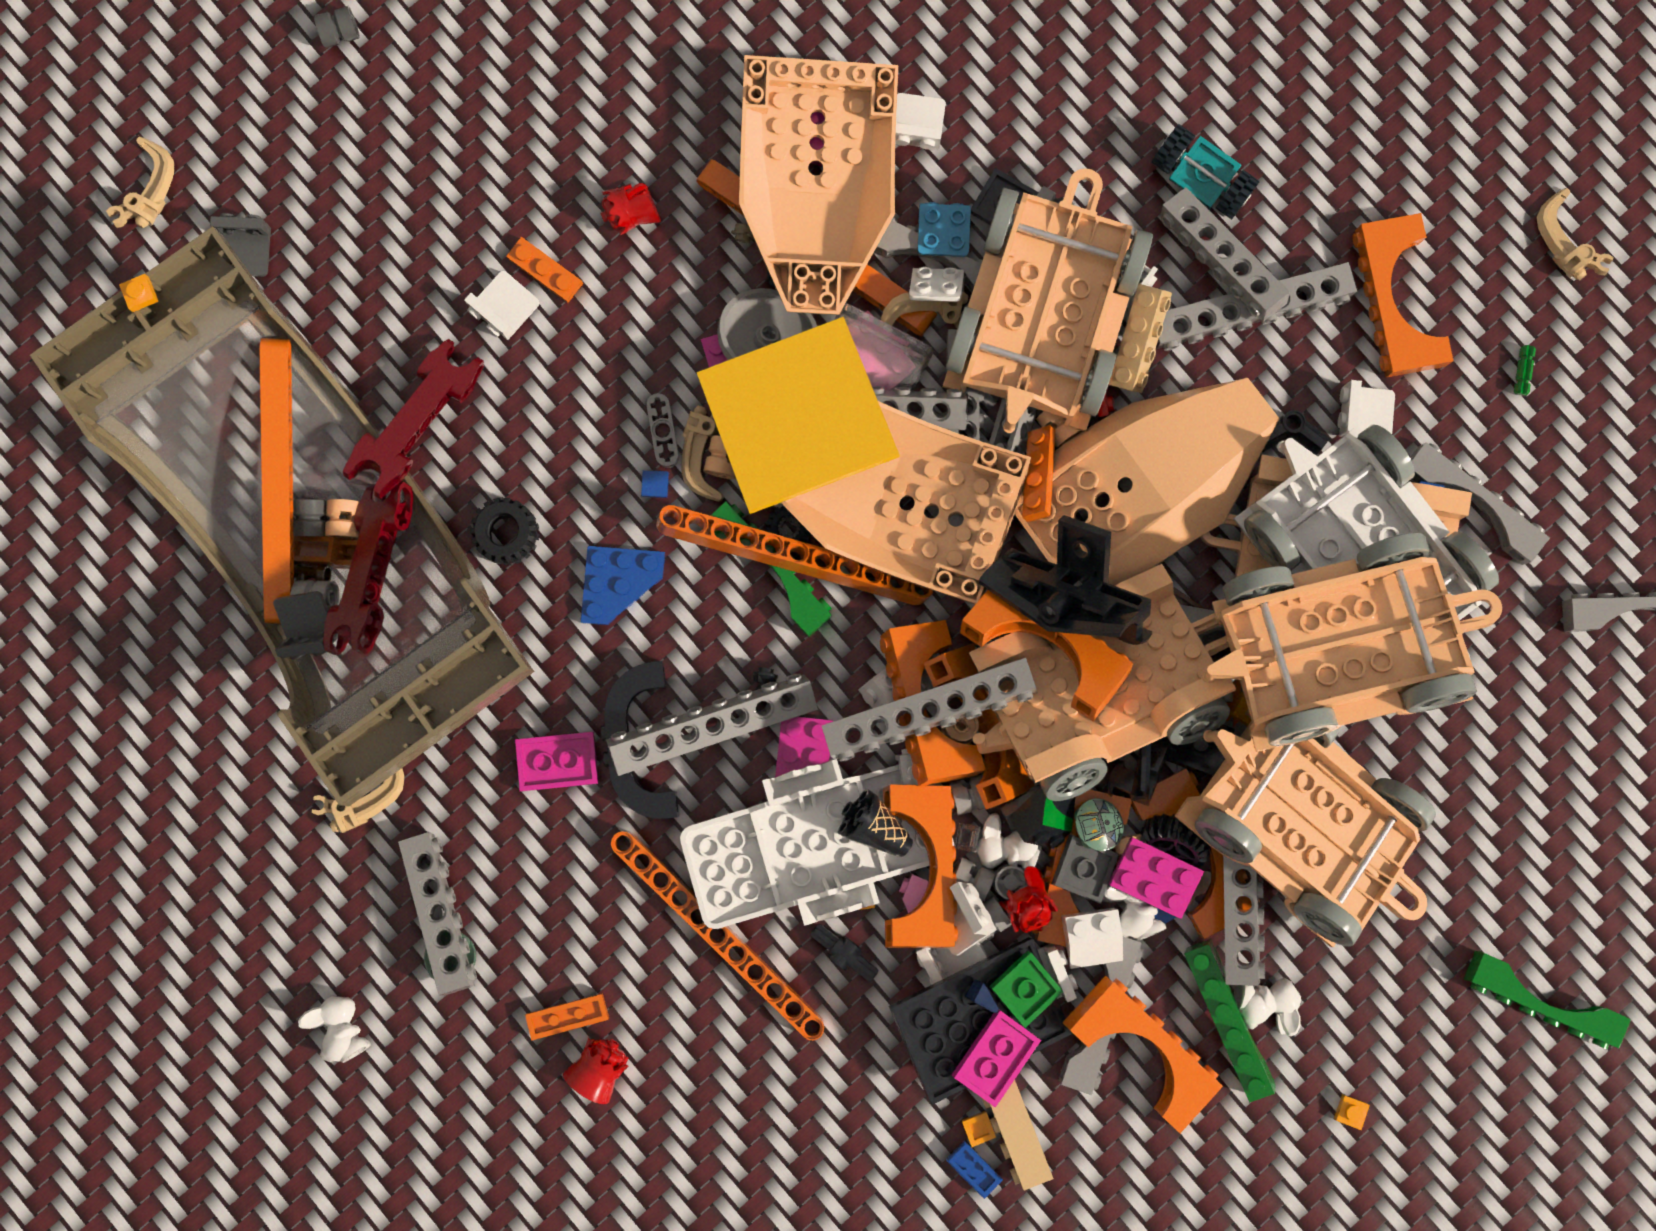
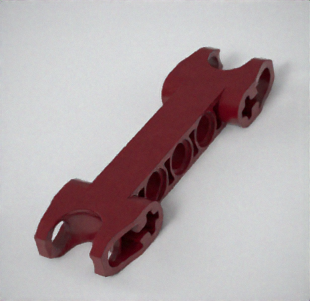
[343,339,484,499]
[323,482,413,655]

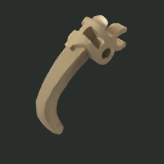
[106,137,174,228]
[1537,188,1614,280]
[878,292,968,341]
[681,405,724,501]
[312,768,404,833]

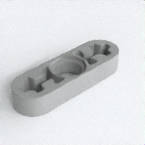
[647,393,679,468]

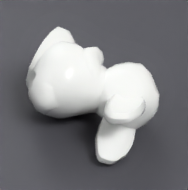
[976,813,1042,871]
[1102,885,1167,941]
[1234,978,1301,1036]
[298,995,371,1063]

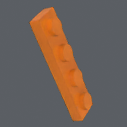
[1022,425,1056,522]

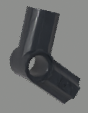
[1262,410,1330,455]

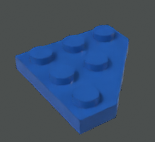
[581,546,665,625]

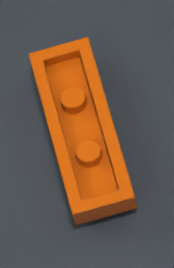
[506,237,583,303]
[525,993,609,1041]

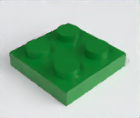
[989,951,1063,1028]

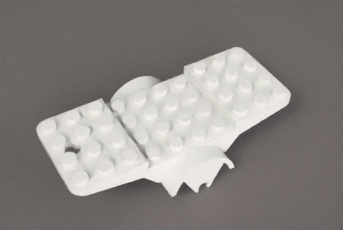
[680,759,955,929]

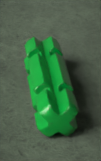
[1514,345,1536,396]

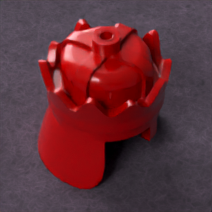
[600,183,661,235]
[998,866,1058,933]
[563,1038,629,1104]

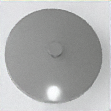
[717,288,817,360]

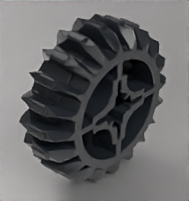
[1140,814,1212,868]

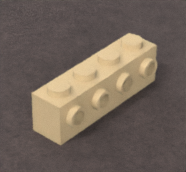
[1109,284,1172,393]
[982,1080,1054,1191]

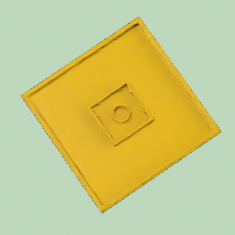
[697,316,900,514]

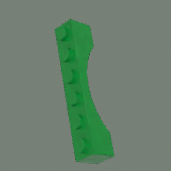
[710,502,832,637]
[1184,938,1276,1103]
[1464,951,1631,1050]

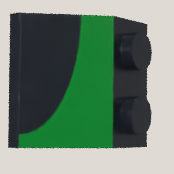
[1009,787,1076,849]

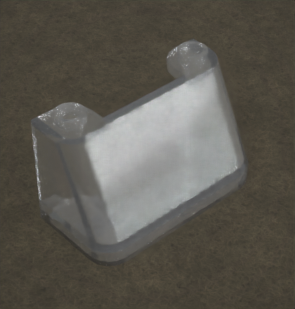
[834,303,934,409]

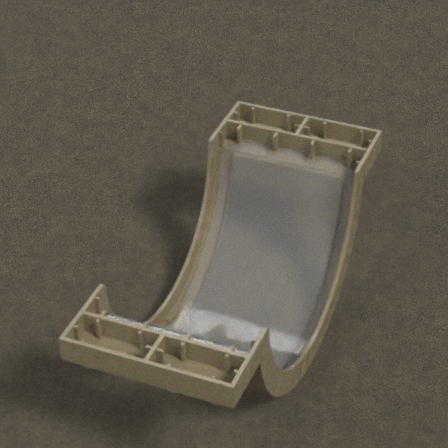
[30,226,535,806]

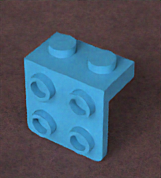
[918,202,971,257]

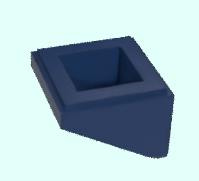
[966,979,999,1013]

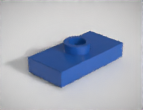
[946,1140,1003,1199]

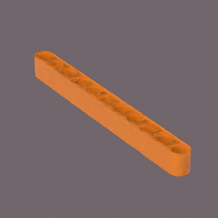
[696,159,937,336]
[260,338,294,624]
[656,505,934,605]
[611,831,824,1041]

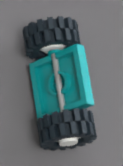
[1151,124,1260,220]

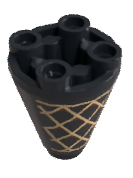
[838,789,913,857]

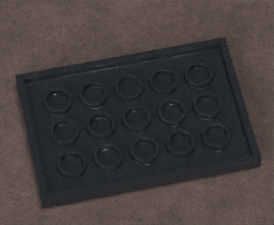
[889,937,1072,1105]

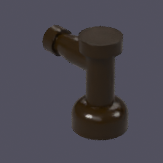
[294,562,332,582]

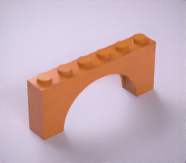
[1353,213,1453,378]
[960,590,1133,721]
[880,620,985,786]
[923,643,1035,810]
[1127,769,1260,939]
[883,784,958,948]
[1032,790,1132,947]
[1062,976,1223,1134]

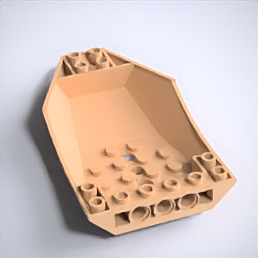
[739,55,898,315]
[1014,378,1280,586]
[781,401,1031,604]

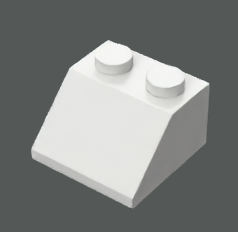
[1061,907,1123,969]

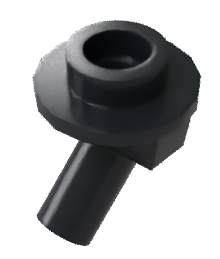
[752,667,778,691]

